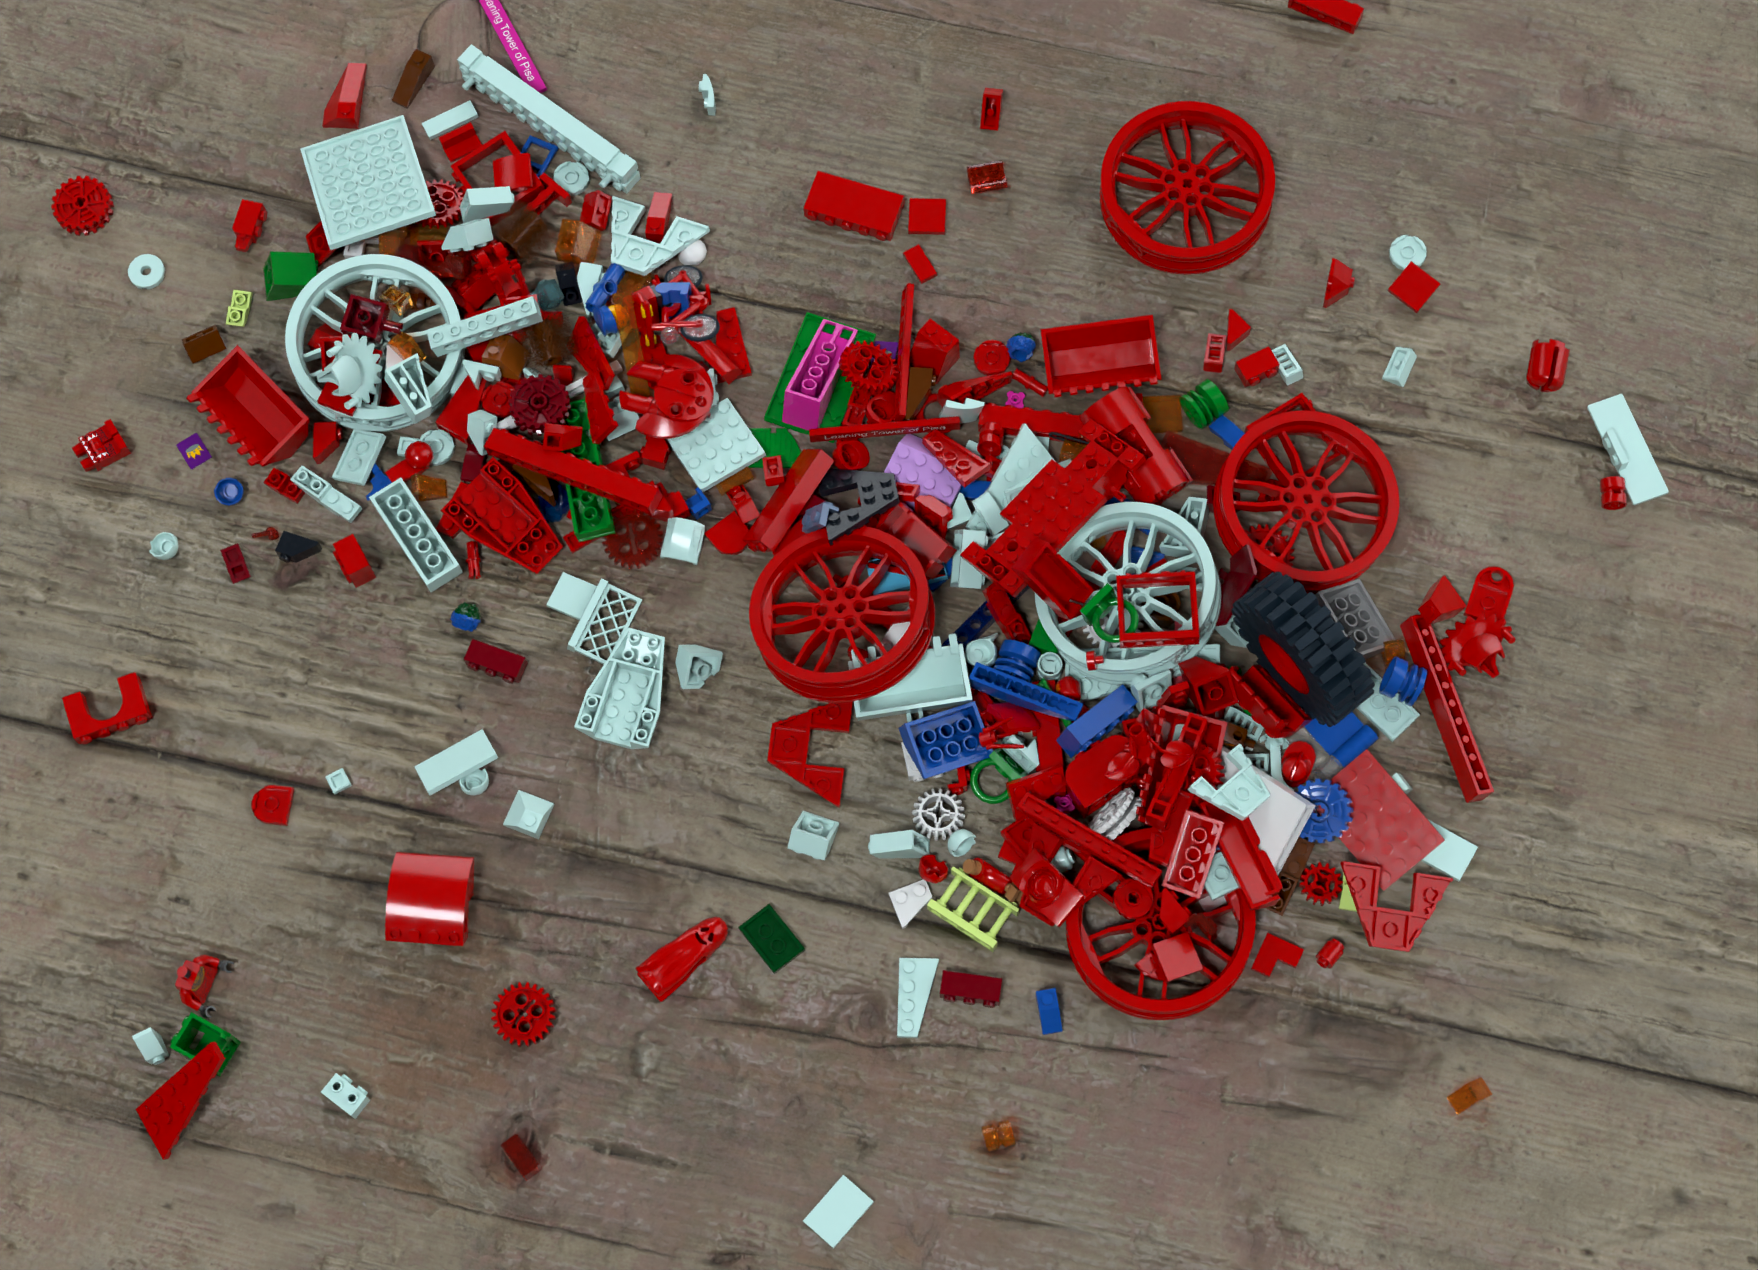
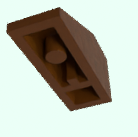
[392,49,435,109]
[906,367,936,421]
[512,465,557,507]

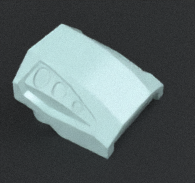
[660,517,705,565]

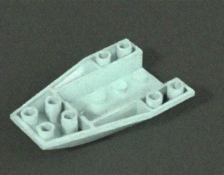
[574,628,665,749]

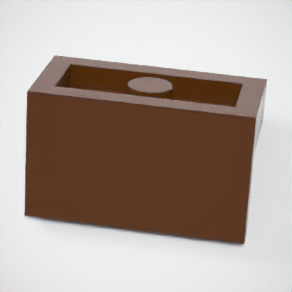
[182,324,226,364]

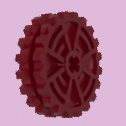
[508,374,571,436]

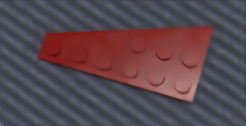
[135,1042,225,1160]

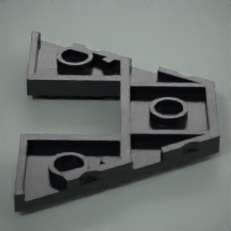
[819,468,900,546]

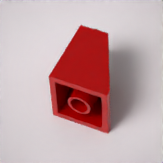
[909,318,960,384]
[1178,656,1239,716]

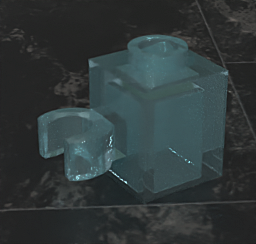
[530,279,564,311]

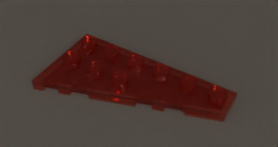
[1161,431,1273,486]

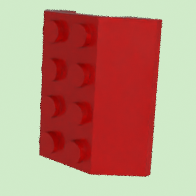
[1229,665,1312,738]

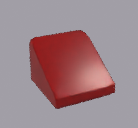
[553,365,574,386]

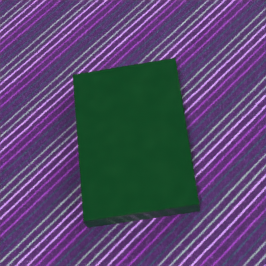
[738,904,805,974]

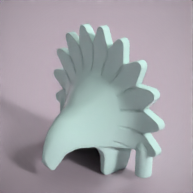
[316,333,382,410]

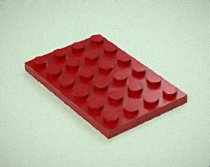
[1316,749,1445,891]

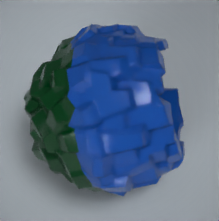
[1006,332,1036,362]
[450,602,481,632]

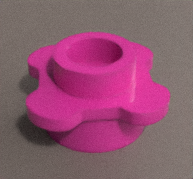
[1005,391,1025,408]
[1054,795,1075,814]

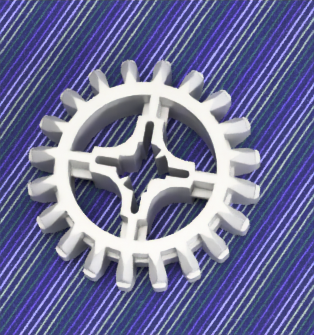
[912,788,965,841]

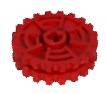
[51,176,114,236]

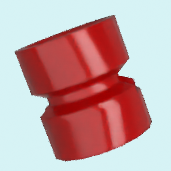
[977,422,1005,457]
[1600,476,1627,510]

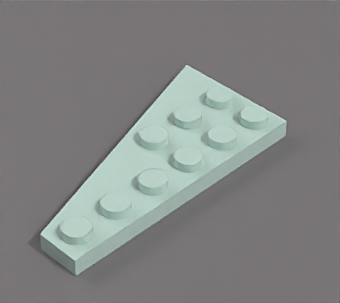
[966,423,1056,536]

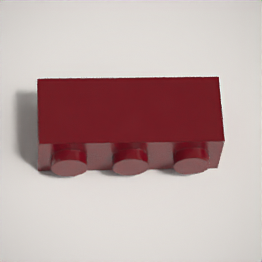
[464,639,528,684]
[940,970,1002,1008]

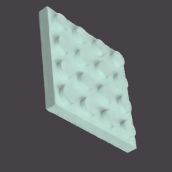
[665,398,766,492]

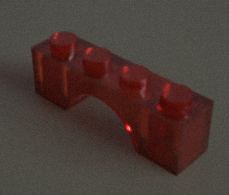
[395,244,472,280]

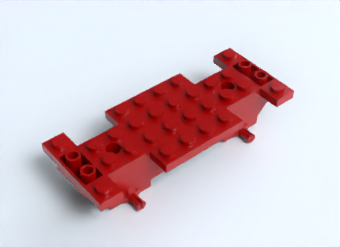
[960,419,1146,598]

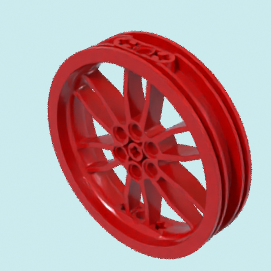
[1100,101,1275,275]
[1213,410,1399,594]
[749,526,935,703]
[1066,828,1256,1020]

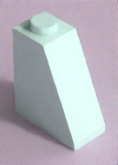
[460,186,515,223]
[868,830,930,859]

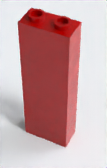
[743,449,834,553]

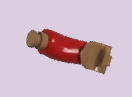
[963,858,1023,908]

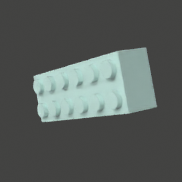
[369,478,463,592]

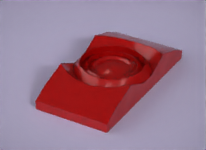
[1009,848,1085,927]

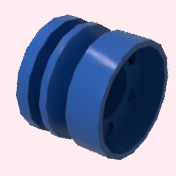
[993,640,1041,683]
[1379,656,1427,707]

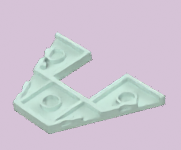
[611,196,710,276]

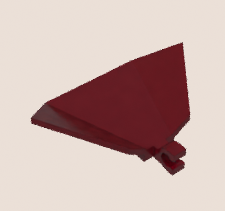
[1216,544,1257,626]

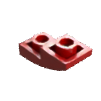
[385,459,429,483]
[263,468,305,504]

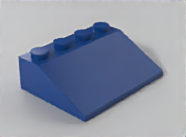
[898,701,993,779]

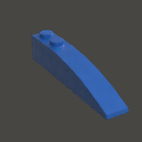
[969,662,1083,721]

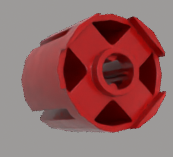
[1526,339,1570,392]

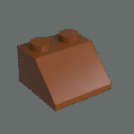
[482,335,530,380]

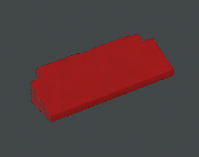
[1198,801,1282,911]

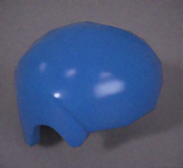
[214,477,244,506]

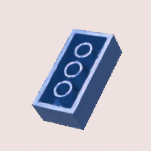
[1056,684,1138,758]

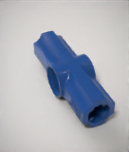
[585,263,625,313]

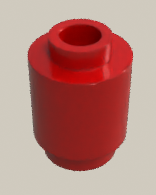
[1316,938,1345,969]

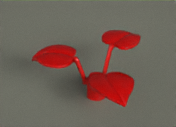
[1105,708,1194,781]

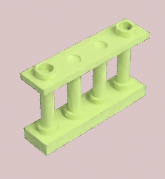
[927,867,1019,952]

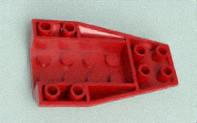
[441,457,563,574]

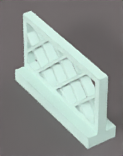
[567,578,642,665]

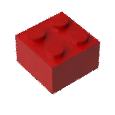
[333,534,376,588]

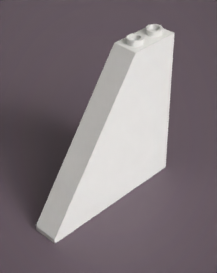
[1217,746,1316,875]

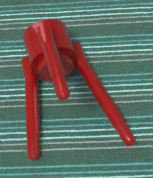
[979,716,1024,750]

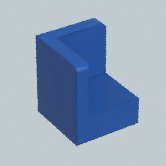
[685,487,712,520]

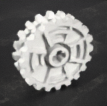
[1088,788,1142,840]

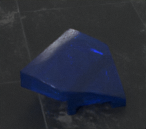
[538,484,570,523]

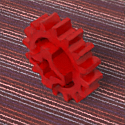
[1299,862,1343,906]

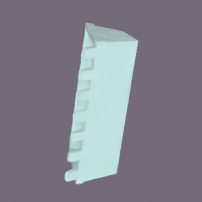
[848,633,972,723]

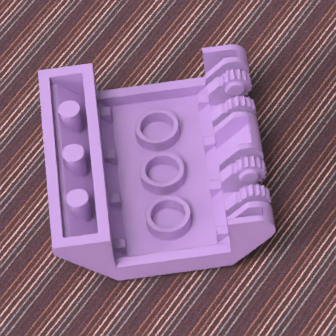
[884,434,962,510]

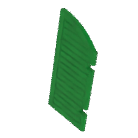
[746,428,801,468]

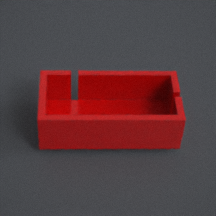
[874,501,957,579]
[1011,538,1094,620]

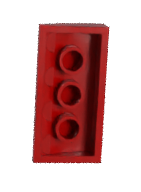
[1162,809,1225,899]

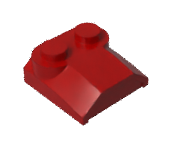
[915,495,953,539]

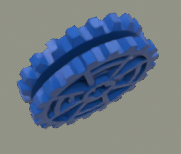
[1296,779,1354,843]

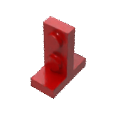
[524,173,572,215]

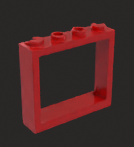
[451,131,545,227]
[1245,393,1344,487]
[1116,570,1199,648]

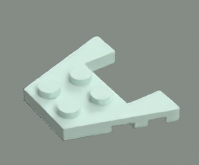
[1188,743,1270,821]

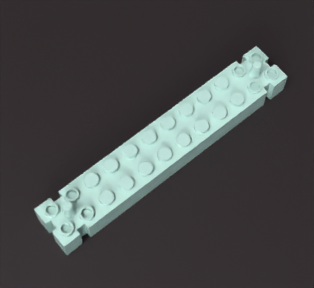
[457,44,641,194]

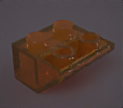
[555,219,601,264]

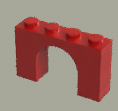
[62,672,152,744]

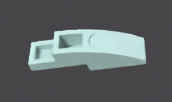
[290,466,362,523]

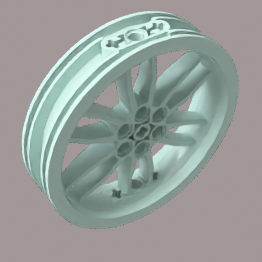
[285,254,465,432]
[1035,502,1221,685]

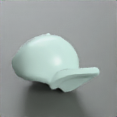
[965,633,999,667]

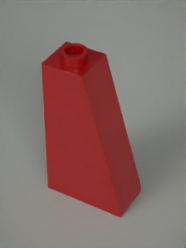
[435,375,490,445]

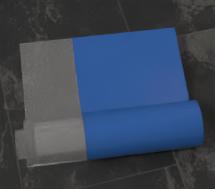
[1286,712,1379,782]

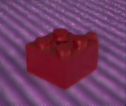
[340,294,403,344]

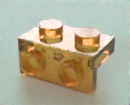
[614,271,653,299]

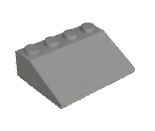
[1315,579,1398,660]

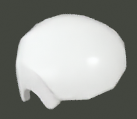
[678,240,707,265]

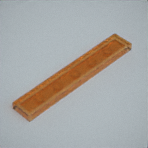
[612,290,651,397]

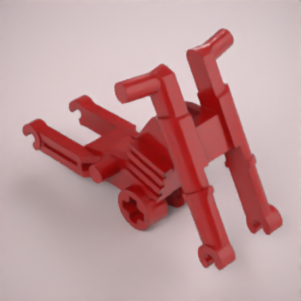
[465,236,542,301]

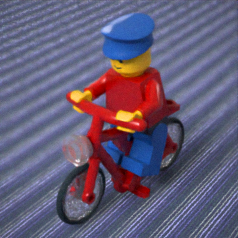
[593,265,720,349]

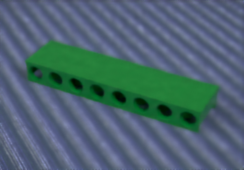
[560,396,616,542]

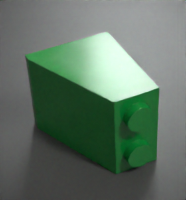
[263,251,318,301]

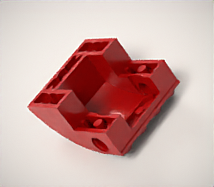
[385,852,474,946]

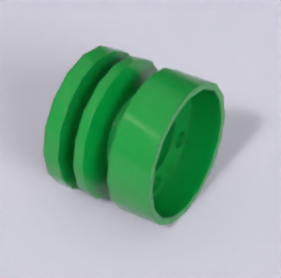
[1179,379,1229,430]

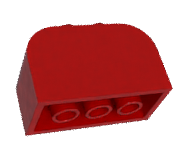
[1065,735,1149,819]

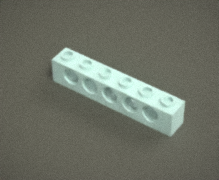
[427,296,543,357]

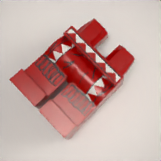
[72,419,131,472]

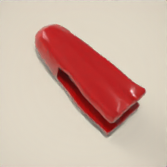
[635,917,728,1002]

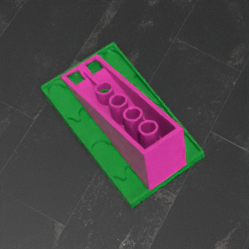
[764,312,876,443]

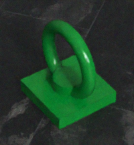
[1080,583,1139,643]
[970,748,1028,804]

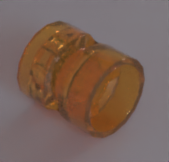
[981,1119,1016,1152]

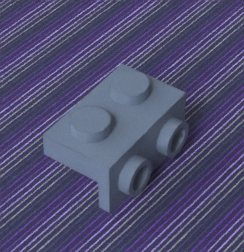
[802,502,839,533]

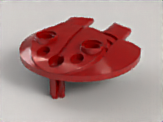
[619,354,714,439]

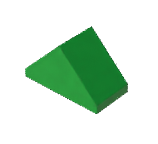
[1029,619,1058,655]

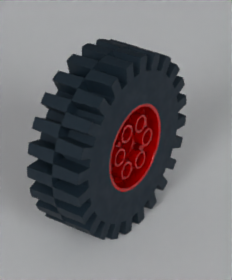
[1231,572,1375,727]

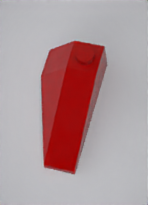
[937,371,1013,408]

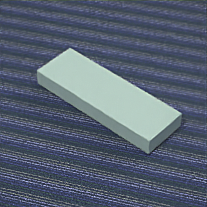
[422,100,479,140]

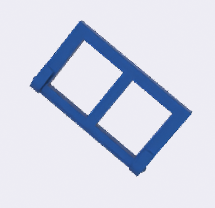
[520,135,559,178]

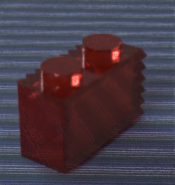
[500,1134,542,1181]

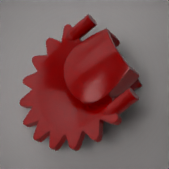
[1439,613,1516,678]

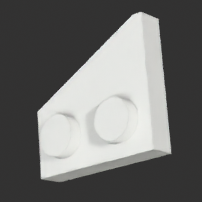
[889,880,932,929]

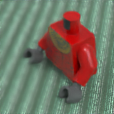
[175,955,234,1018]

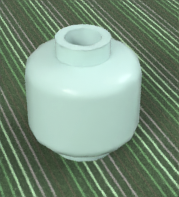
[1051,846,1075,873]

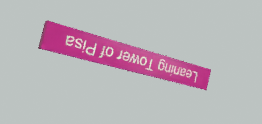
[478,0,547,93]

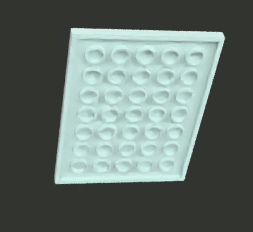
[300,115,436,250]

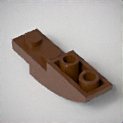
[1265,837,1315,916]

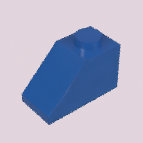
[1035,988,1063,1035]

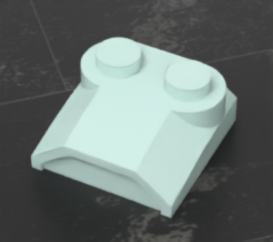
[1130,670,1172,712]

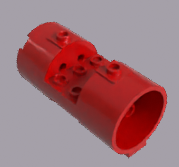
[1079,386,1193,506]

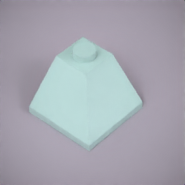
[503,790,554,839]

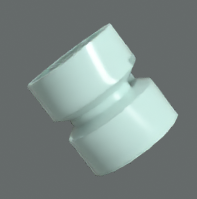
[1037,652,1062,683]

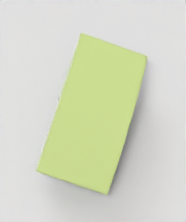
[226,290,253,327]

